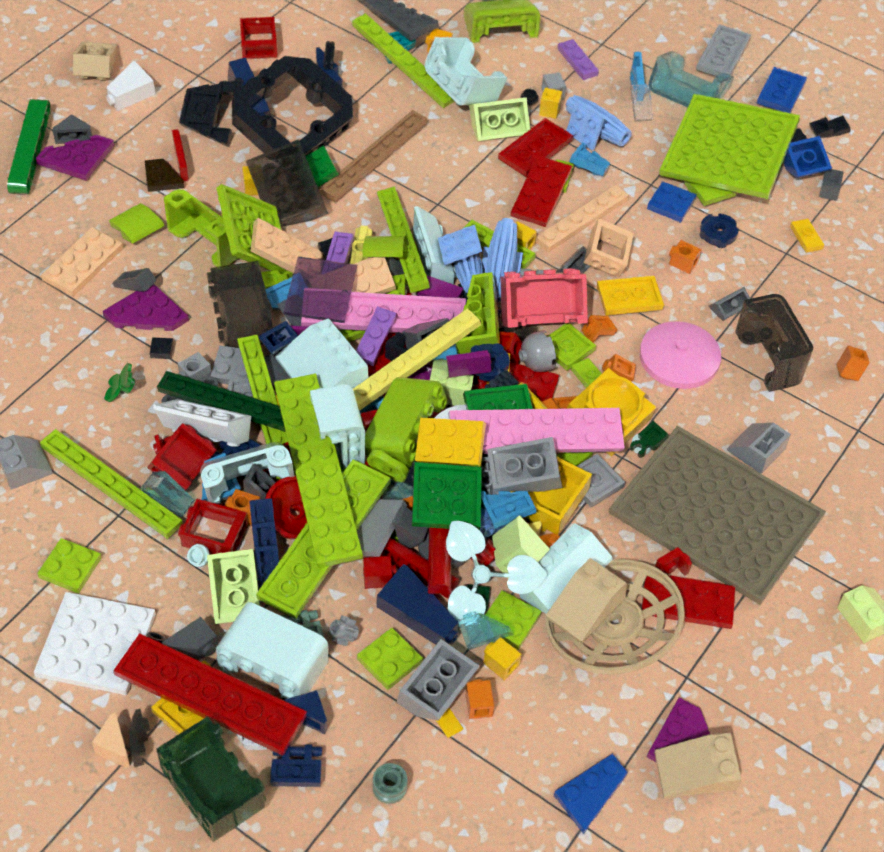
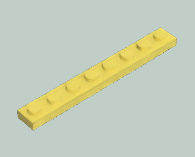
[353,308,481,411]

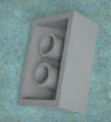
[397,639,480,721]

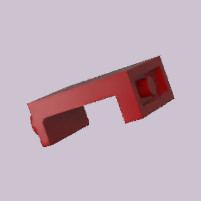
[147,423,217,494]

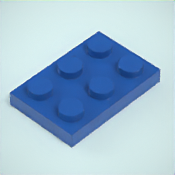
[757,67,807,113]

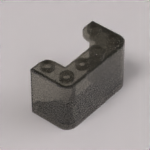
[207,261,273,348]
[735,294,814,392]

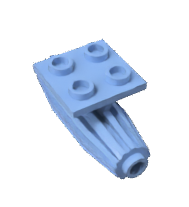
[566,95,632,150]
[482,218,523,302]
[438,225,483,293]

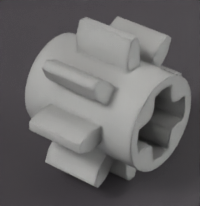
[329,615,359,646]

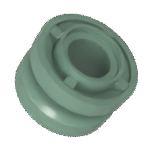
[372,763,408,804]

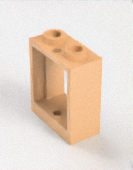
[584,219,634,277]

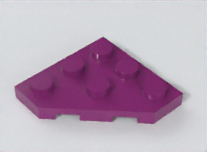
[36,135,114,181]
[102,284,189,331]
[647,698,711,762]

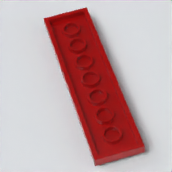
[113,633,307,756]

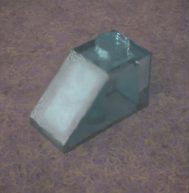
[140,471,195,517]
[458,611,514,650]

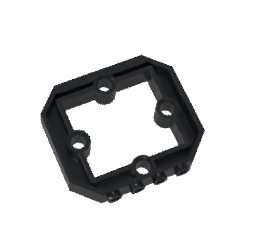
[232,56,353,165]

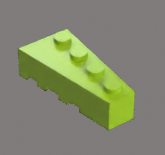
[455,272,500,354]

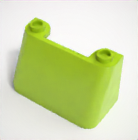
[463,0,540,43]

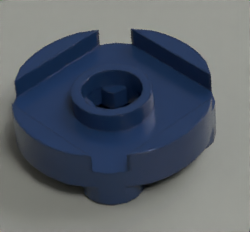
[699,213,739,248]
[470,343,510,381]

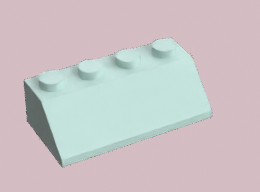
[413,206,457,285]
[519,523,613,614]

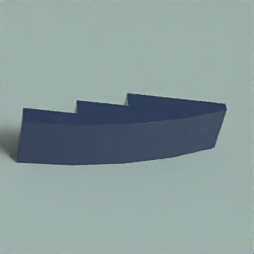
[249,498,279,590]

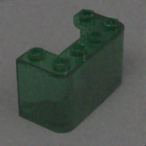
[156,716,266,842]

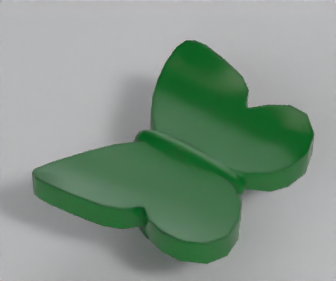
[104,362,135,402]

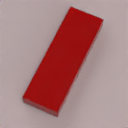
[172,129,189,181]

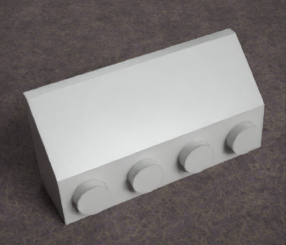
[153,399,251,446]

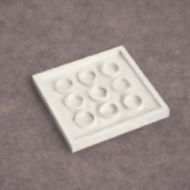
[34,592,156,695]

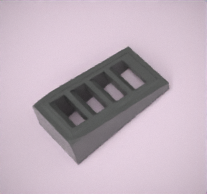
[819,169,844,201]
[112,268,156,291]

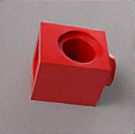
[499,332,522,363]

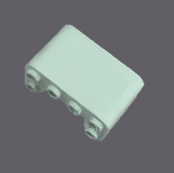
[425,37,507,105]
[310,384,365,473]
[216,602,328,700]

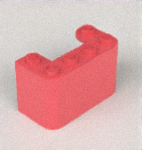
[500,268,588,328]

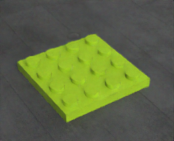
[216,184,288,274]

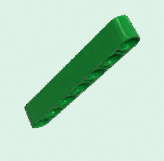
[7,99,51,194]

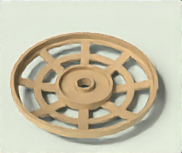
[545,559,685,675]

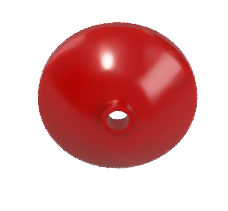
[265,476,307,540]

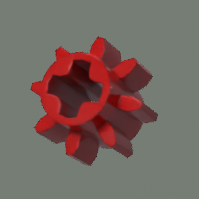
[470,539,496,566]

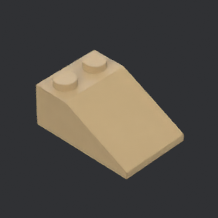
[73,41,117,80]
[546,558,626,644]
[654,733,741,799]

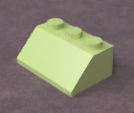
[469,98,530,141]

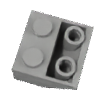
[727,422,791,474]

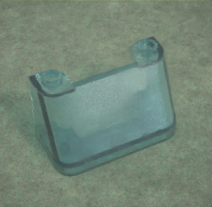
[648,51,734,107]

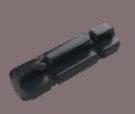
[323,41,335,69]

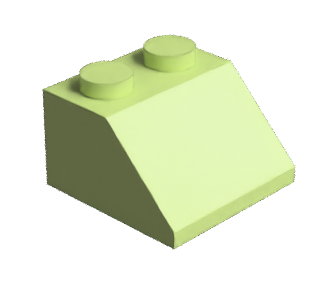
[492,515,550,573]
[837,585,884,643]

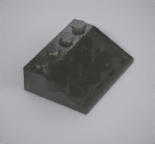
[246,139,329,227]

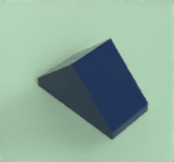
[259,321,298,356]
[284,690,327,734]

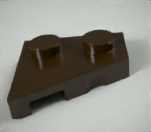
[144,159,184,192]

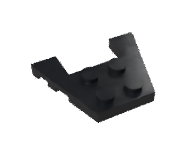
[179,77,243,147]

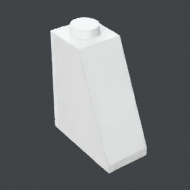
[106,61,155,111]

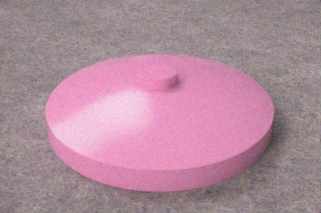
[639,321,721,389]

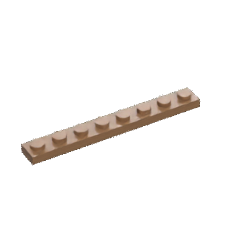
[320,110,427,202]

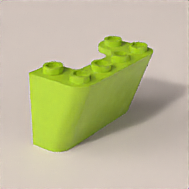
[163,189,238,270]
[365,377,447,469]

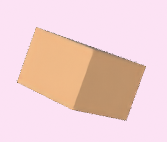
[92,713,130,767]

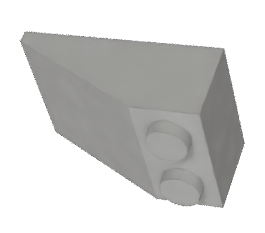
[487,437,562,492]

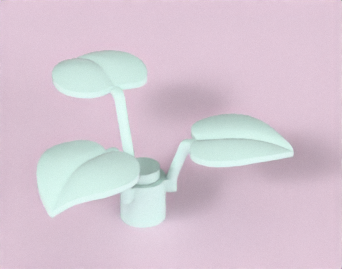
[446,521,547,627]

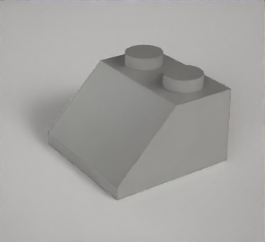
[0,435,53,490]

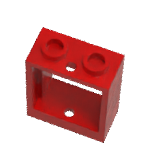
[240,17,278,59]
[178,499,248,554]

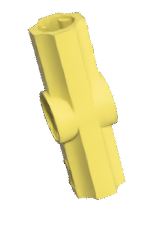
[350,225,372,265]

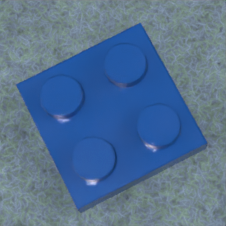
[647,181,697,223]

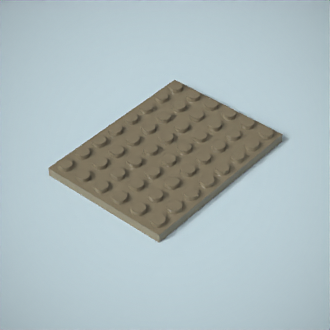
[608,426,826,605]

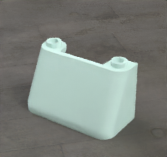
[200,442,294,504]

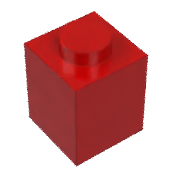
[363,556,396,589]

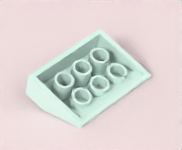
[276,318,369,388]

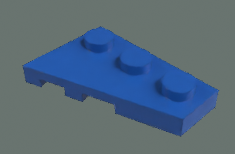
[554,754,628,834]

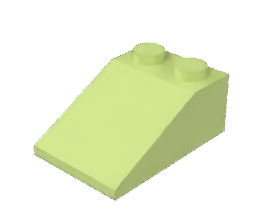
[430,358,474,406]
[207,549,260,624]

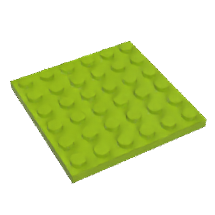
[659,94,800,199]

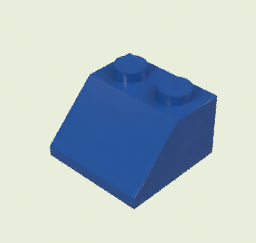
[783,136,832,178]

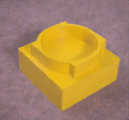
[567,368,656,457]
[509,457,592,535]

